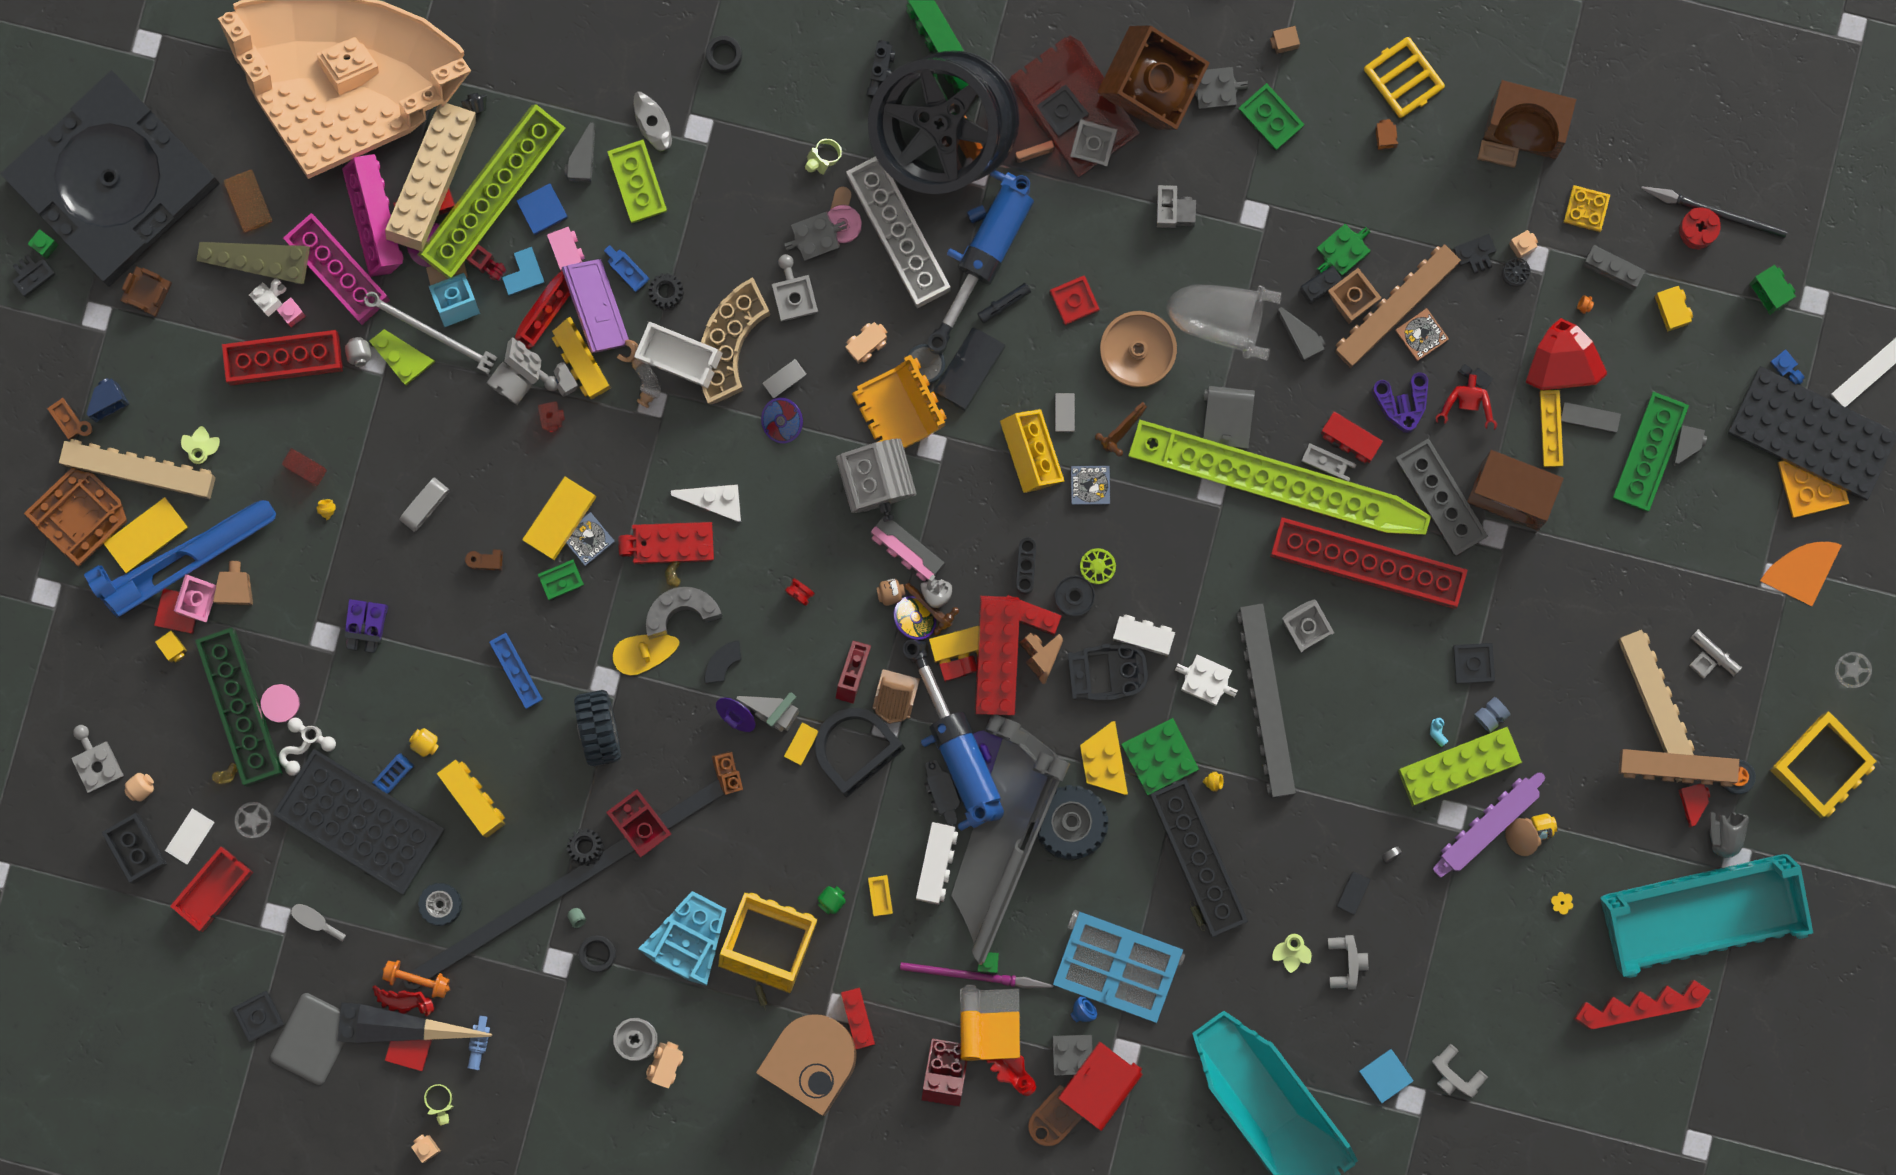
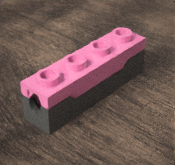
[871,515,945,582]

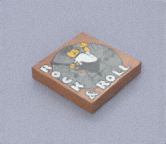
[1395,308,1449,362]

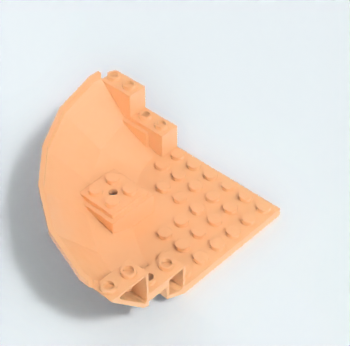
[218,0,471,179]

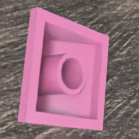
[174,574,216,622]

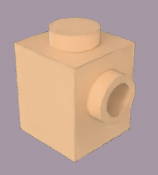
[1509,230,1538,260]
[411,1135,441,1163]

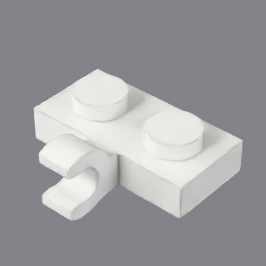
[249,278,287,317]

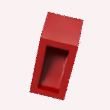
[1678,784,1710,827]

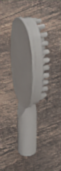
[291,904,346,942]

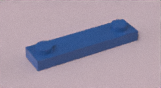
[490,633,543,709]

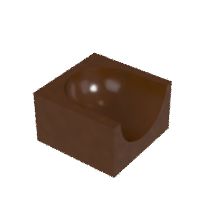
[1097,25,1210,130]
[1483,80,1577,159]
[1467,450,1564,531]

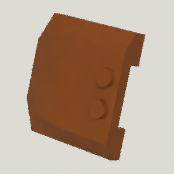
[24,467,127,567]

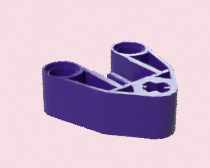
[1372,373,1428,433]

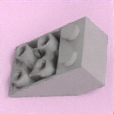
[736,696,799,732]

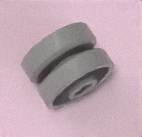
[613,1018,658,1061]

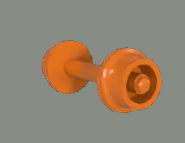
[382,960,450,998]

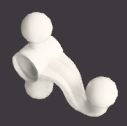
[278,718,336,776]

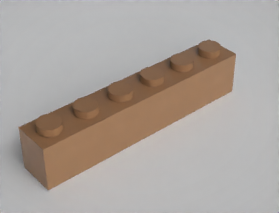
[1619,749,1739,787]

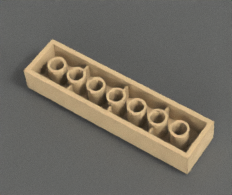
[385,103,476,251]

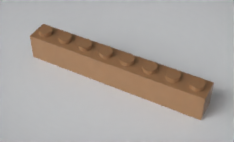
[1335,244,1461,368]

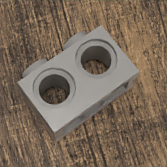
[1157,185,1177,228]

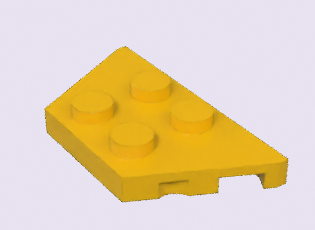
[1080,721,1128,795]

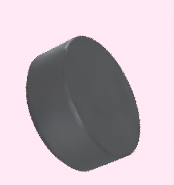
[1382,847,1402,863]

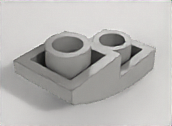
[763,359,806,398]

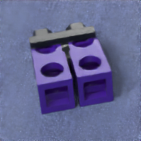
[344,599,388,653]

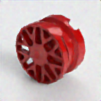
[785,578,815,606]

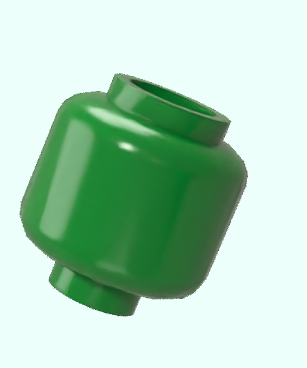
[817,886,846,915]

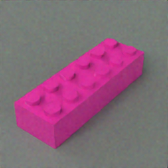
[342,154,403,277]
[283,213,390,325]

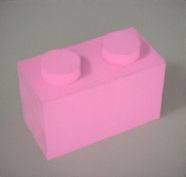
[547,227,585,271]

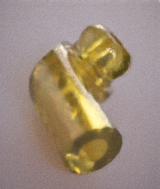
[665,562,681,587]
[212,762,238,784]

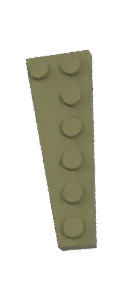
[197,242,310,284]

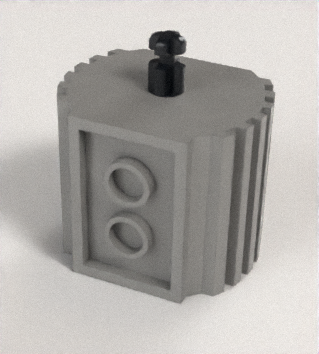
[836,438,917,522]

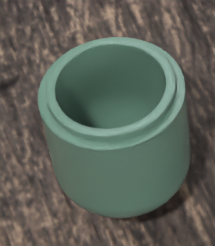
[567,908,586,928]

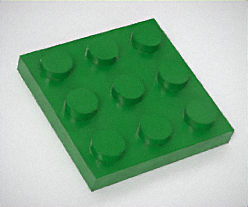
[1121,718,1199,796]

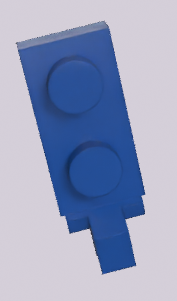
[604,245,650,292]

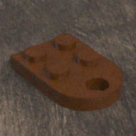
[1028,1085,1083,1146]

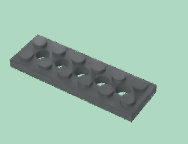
[1395,438,1488,556]

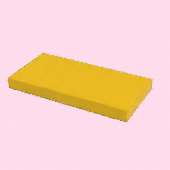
[522,477,596,560]
[104,497,188,573]

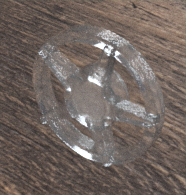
[1835,652,1872,688]
[235,802,271,838]

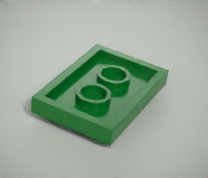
[1238,83,1305,151]

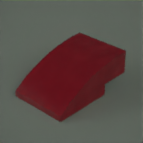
[606,789,672,858]

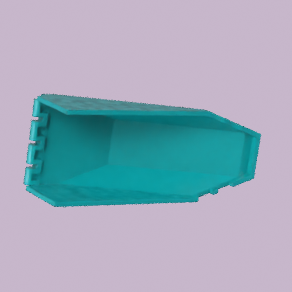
[1192,1011,1358,1175]

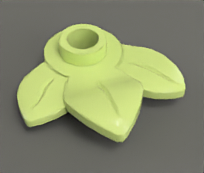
[181,426,220,464]
[1272,934,1311,973]

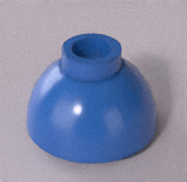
[1071,996,1097,1022]

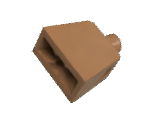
[213,561,253,605]

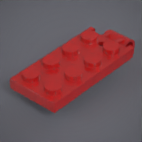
[618,522,714,564]

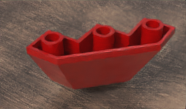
[1526,318,1607,390]

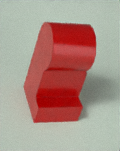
[940,656,977,682]

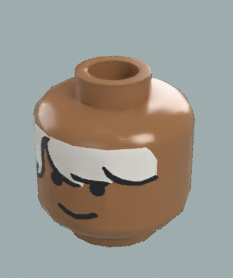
[876,579,905,606]

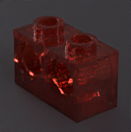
[281,448,327,486]

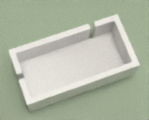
[634,322,723,388]
[916,822,958,905]

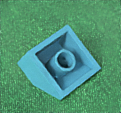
[429,273,480,327]

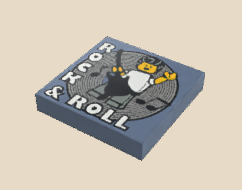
[1071,466,1110,505]
[566,512,615,566]

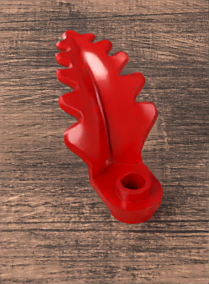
[373,985,434,1016]
[986,1055,1036,1096]

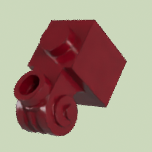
[466,244,507,281]

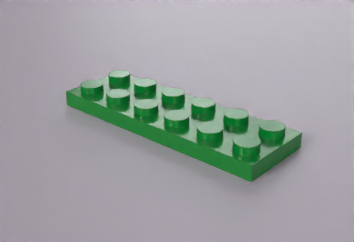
[1612,392,1689,512]

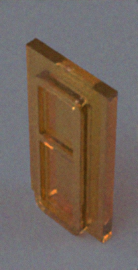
[223,169,273,233]

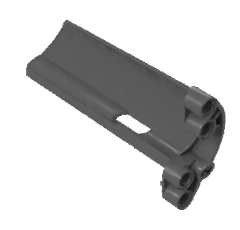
[951,714,1070,965]

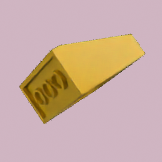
[1770,711,1876,818]
[718,893,817,993]

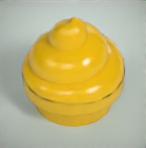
[316,499,336,520]
[1203,772,1223,791]

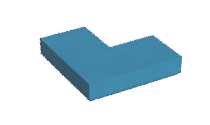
[502,247,545,296]

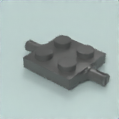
[1195,67,1248,109]
[785,211,847,260]

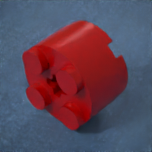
[1679,208,1721,250]

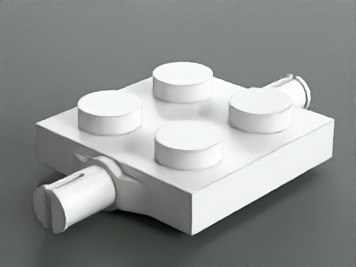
[1175,655,1238,706]

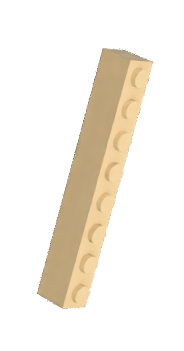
[59,439,216,499]
[1618,630,1695,782]

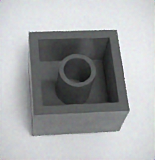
[1053,1035,1092,1075]

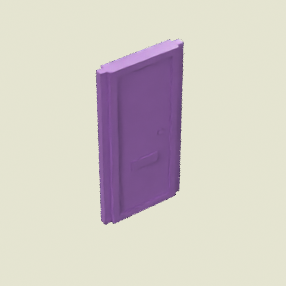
[562,259,629,353]

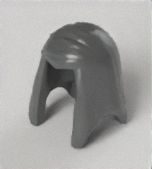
[1709,812,1749,858]

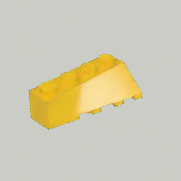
[552,317,611,399]

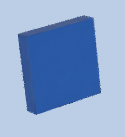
[517,184,568,235]

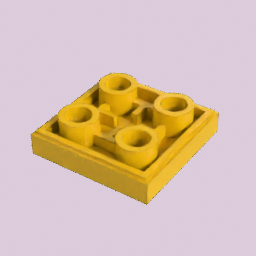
[1563,185,1610,232]

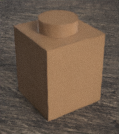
[1270,26,1300,54]

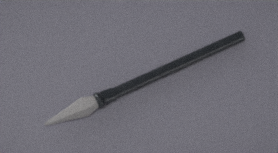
[1641,186,1787,238]

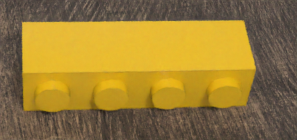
[929,626,979,664]

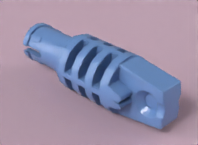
[467,1016,490,1070]

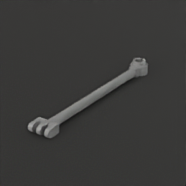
[364,292,497,374]

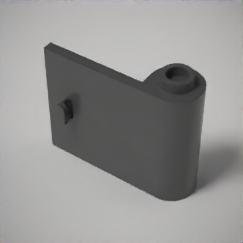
[1203,386,1255,448]

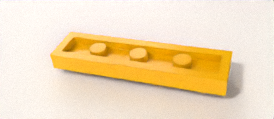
[1540,390,1563,467]

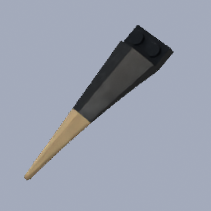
[337,1002,493,1043]

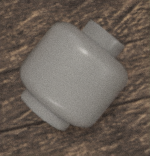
[345,337,371,367]

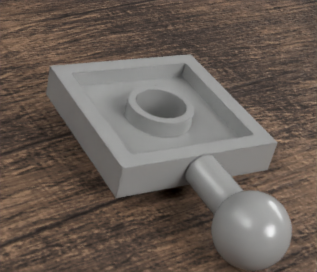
[772,254,818,322]
[504,337,559,391]
[71,725,124,793]

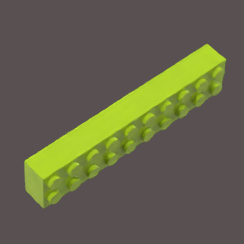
[417,104,565,278]

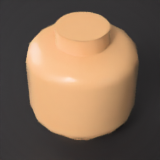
[125,773,154,801]

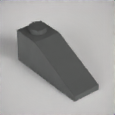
[565,122,595,182]
[1277,307,1326,362]

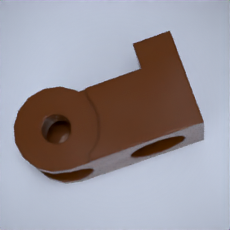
[465,549,503,571]

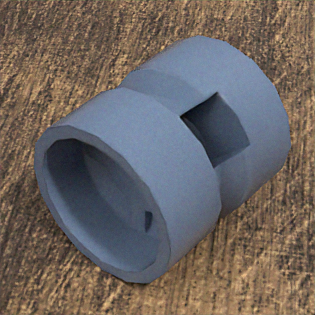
[1474,697,1511,733]

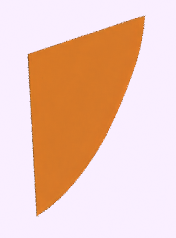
[1760,542,1842,606]

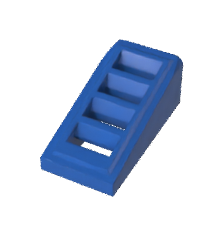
[372,753,414,794]

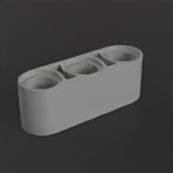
[399,478,450,532]

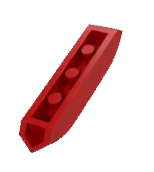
[515,271,570,349]

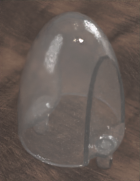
[1166,284,1282,360]

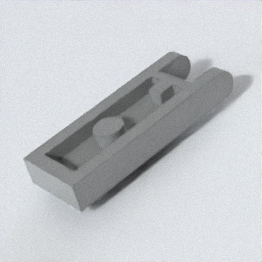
[1301,443,1356,482]

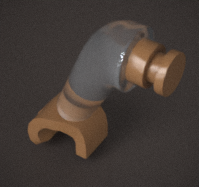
[617,340,661,408]

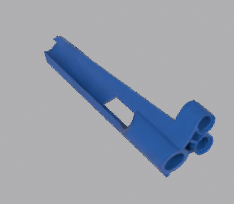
[84,500,276,618]

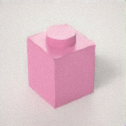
[277,298,306,328]

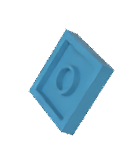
[1359,1049,1413,1103]

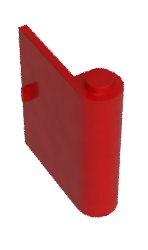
[1058,1041,1143,1131]

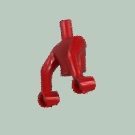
[1435,374,1497,430]

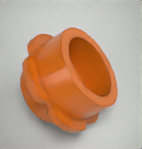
[1577,295,1594,314]

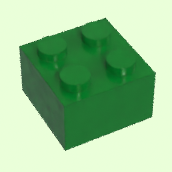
[1749,265,1796,315]

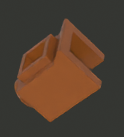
[1375,119,1398,150]

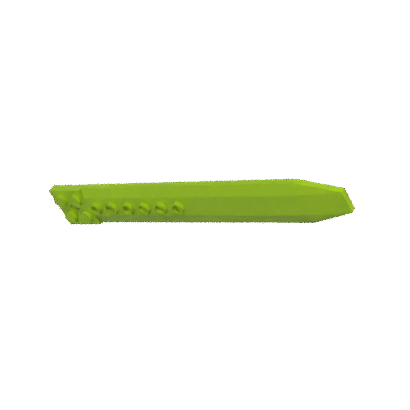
[1129,420,1431,535]

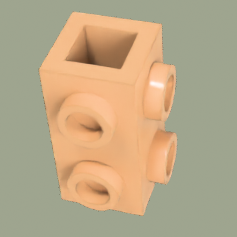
[846,322,888,364]
[646,1042,683,1088]

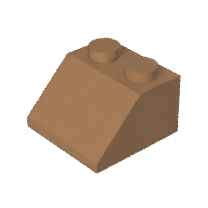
[1328,268,1381,324]

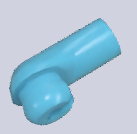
[1430,718,1448,747]

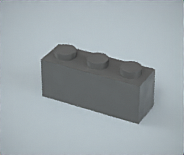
[1583,245,1645,291]

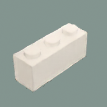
[1113,615,1175,656]

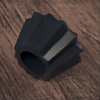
[461,92,487,113]

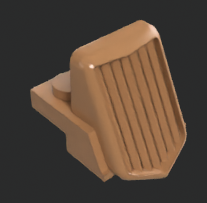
[1019,633,1063,684]
[872,669,920,724]

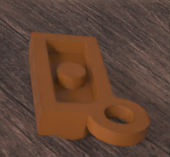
[47,398,92,440]

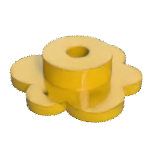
[1551,892,1573,915]

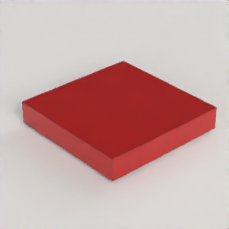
[1050,275,1100,325]
[154,589,196,634]
[385,1039,432,1071]

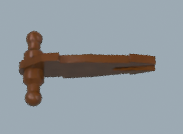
[1095,402,1147,456]
[904,582,959,635]

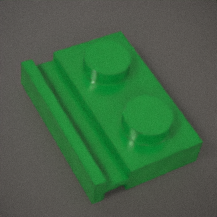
[538,560,584,600]

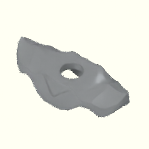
[633,92,672,151]

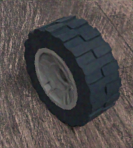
[418,883,462,926]

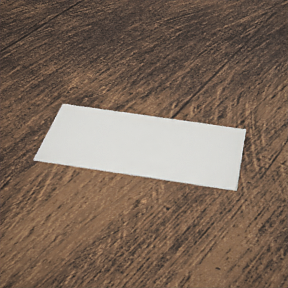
[165,808,214,864]

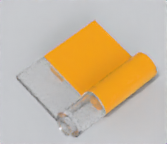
[960,985,1020,1061]

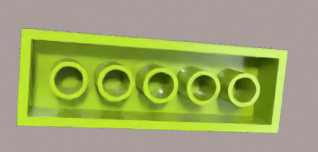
[1398,727,1522,806]

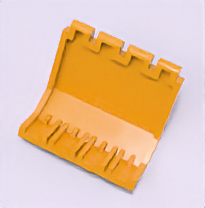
[852,355,947,448]

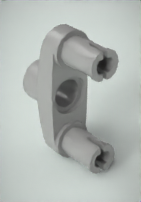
[1328,935,1369,990]
[1432,1044,1488,1098]

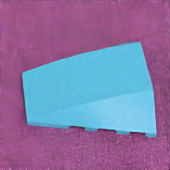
[638,891,726,986]

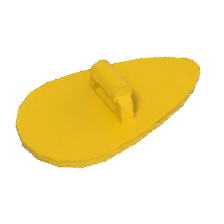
[613,635,680,676]

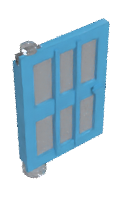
[1053,910,1185,1023]

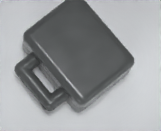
[270,993,345,1085]

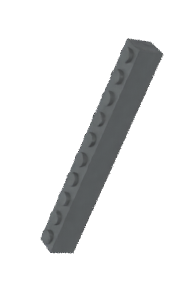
[1237,604,1296,798]

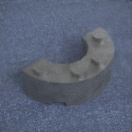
[646,587,722,640]

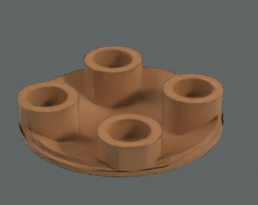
[1506,818,1541,856]

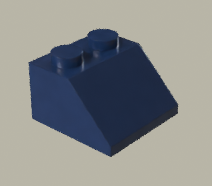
[87,378,129,422]

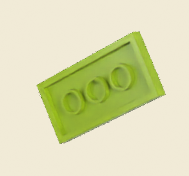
[607,140,667,224]

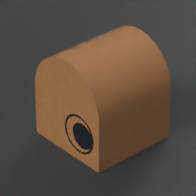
[756,1015,857,1116]

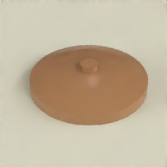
[1100,311,1177,388]

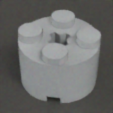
[487,362,532,405]

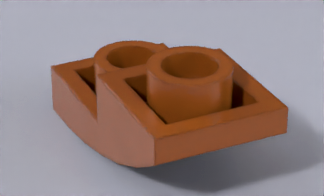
[712,752,743,795]

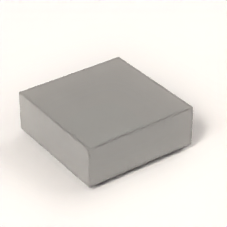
[1689,651,1717,679]

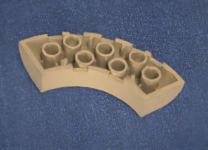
[701,277,770,404]

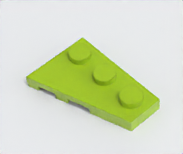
[370,329,435,386]

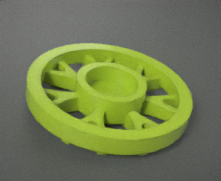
[1080,548,1116,584]

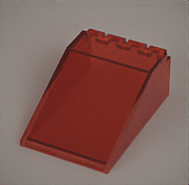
[1009,36,1139,177]

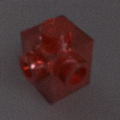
[538,401,565,432]

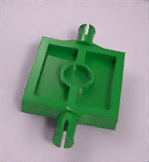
[1317,224,1371,277]

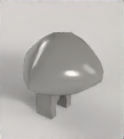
[920,575,952,608]

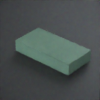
[767,692,797,728]

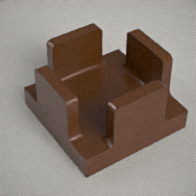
[120,267,172,317]

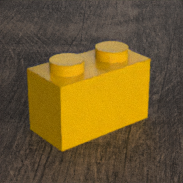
[1654,286,1693,332]

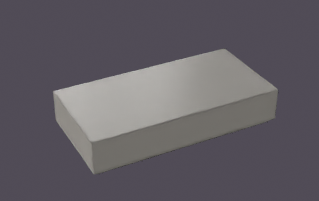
[1055,393,1075,432]

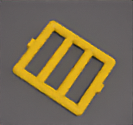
[1364,37,1445,118]

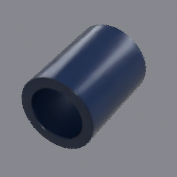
[966,205,986,224]

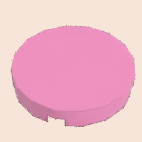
[828,205,862,243]
[261,684,300,723]

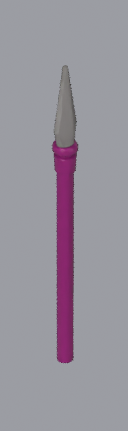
[900,962,1054,988]

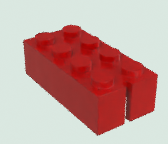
[170,847,253,932]

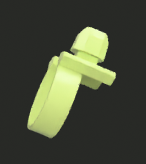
[805,139,842,175]
[424,1084,454,1125]

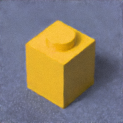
[155,631,187,662]

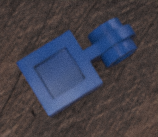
[1770,350,1805,385]

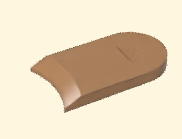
[831,187,851,209]

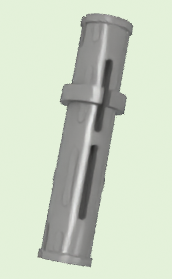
[1690,629,1742,677]

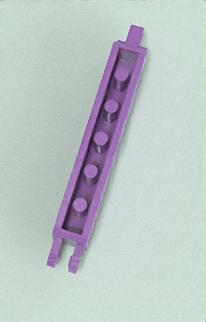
[1432,772,1545,877]

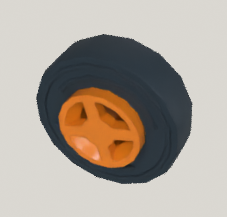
[1724,760,1756,794]

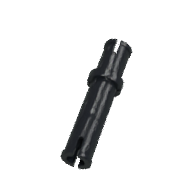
[977,282,1031,323]

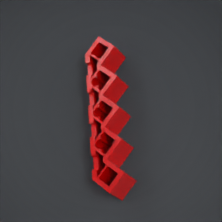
[1573,980,1710,1030]

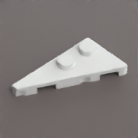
[671,485,741,522]

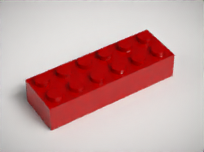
[222,330,343,385]
[975,596,1020,715]

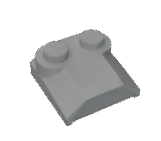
[1071,119,1118,166]
[1282,599,1334,652]

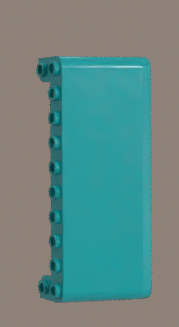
[1601,854,1813,978]

